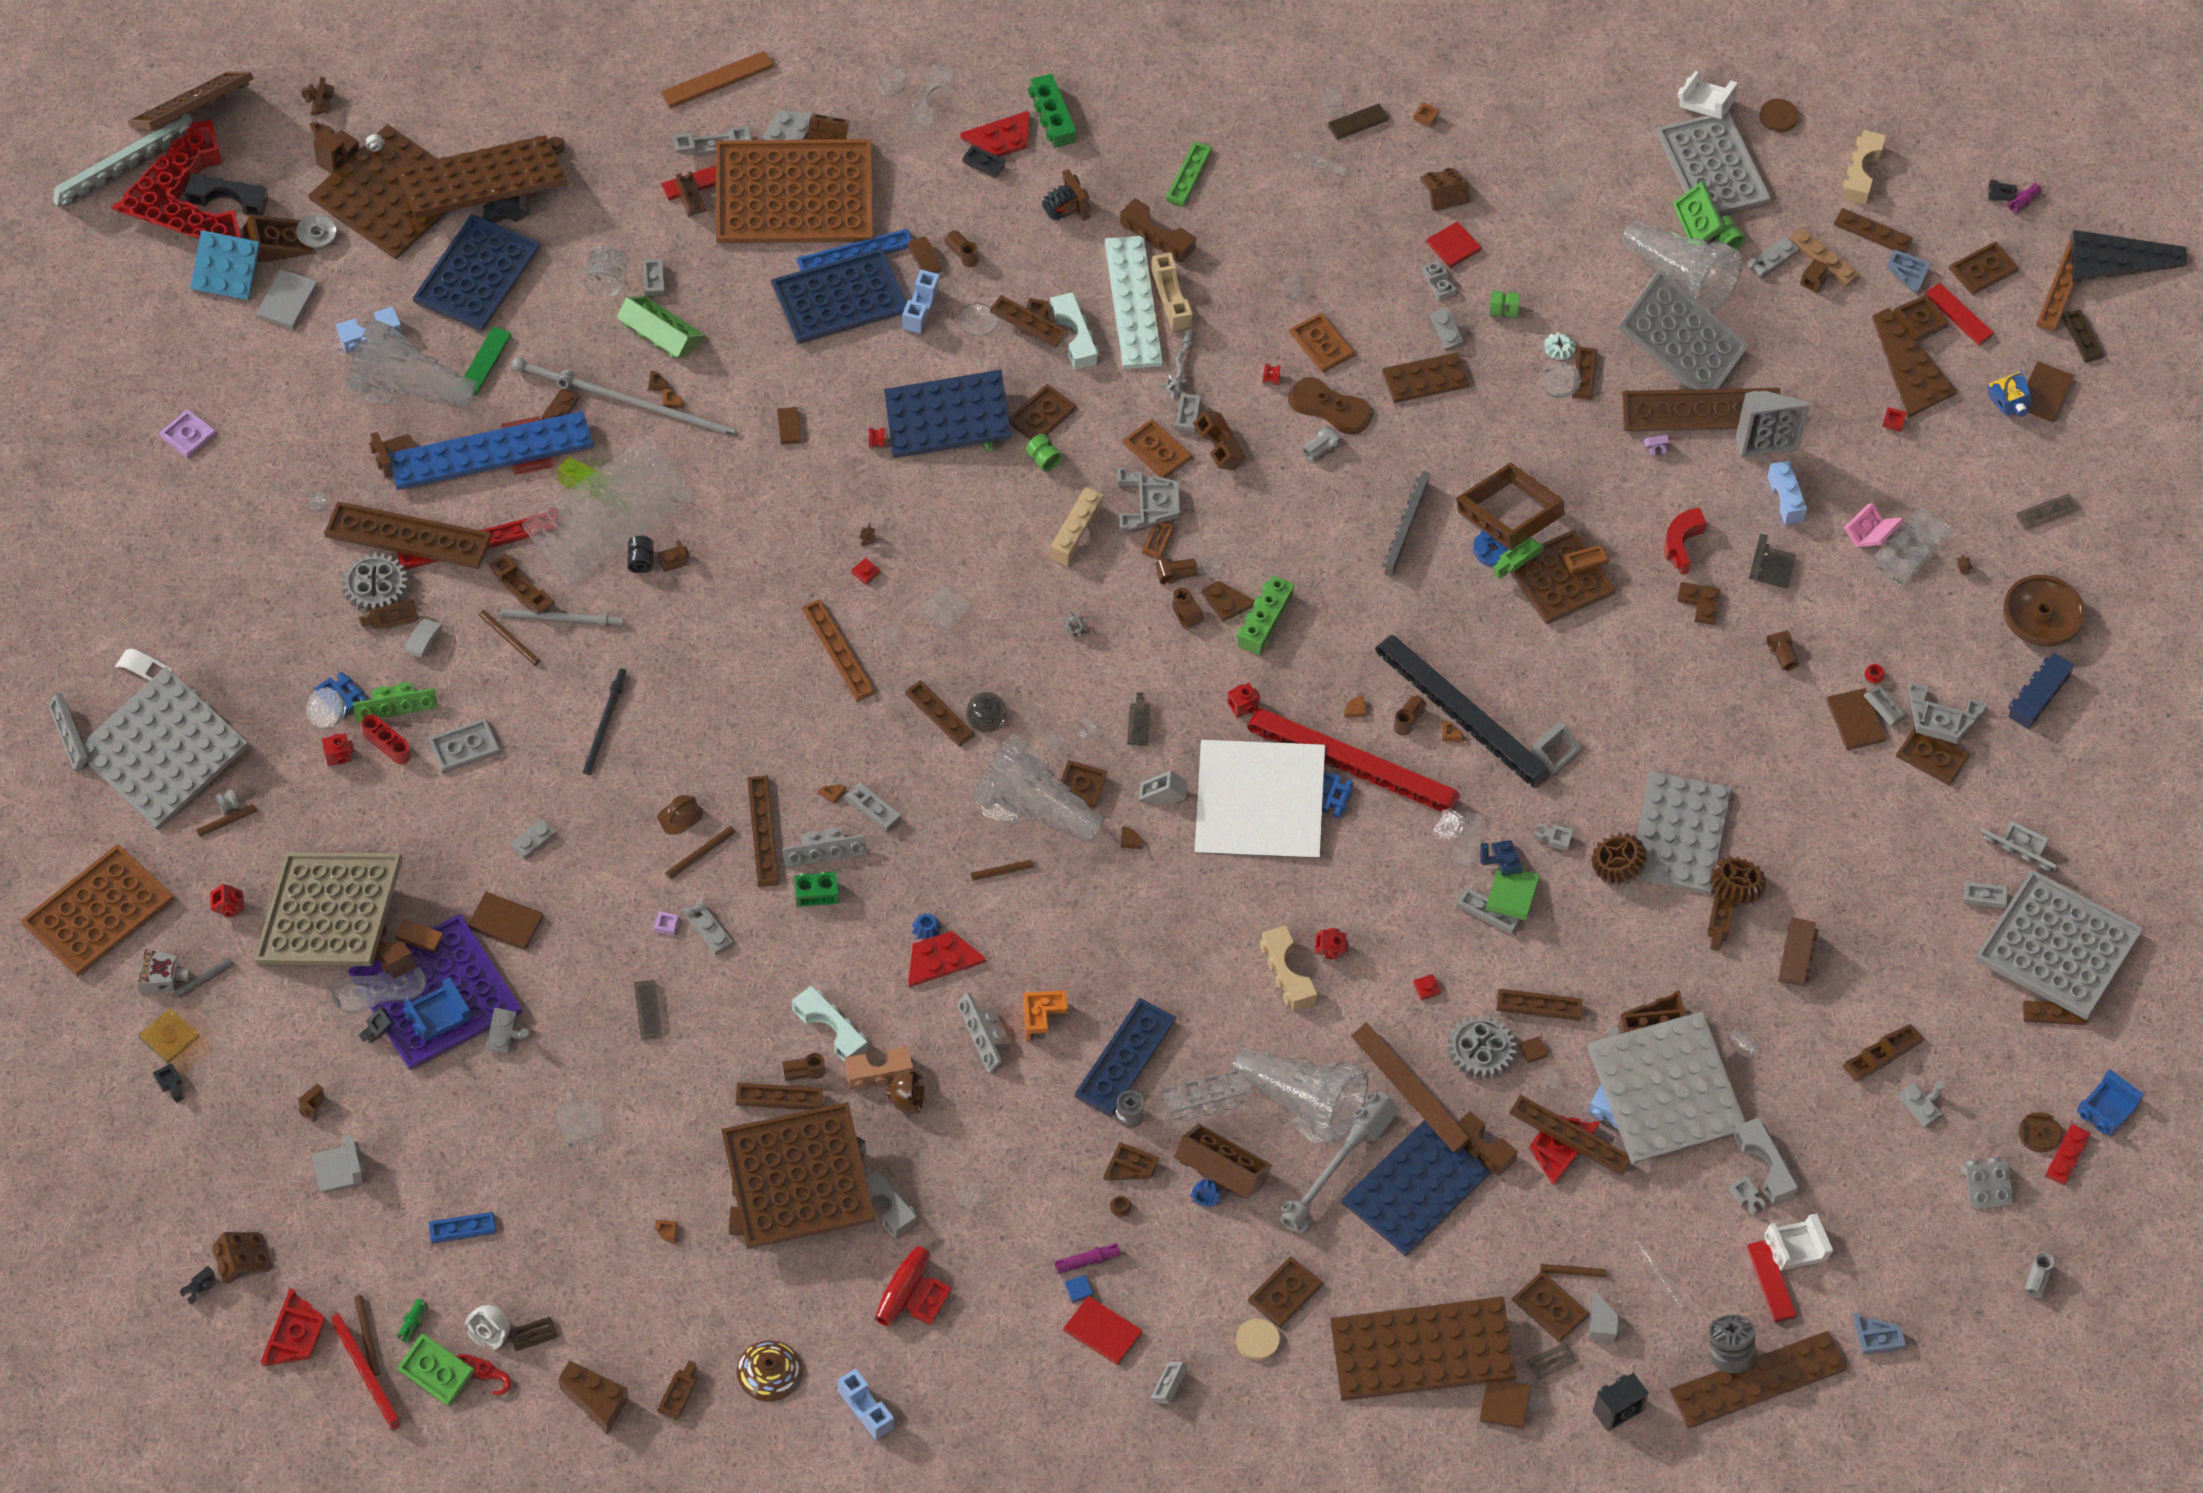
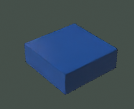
[1064,1275,1093,1303]

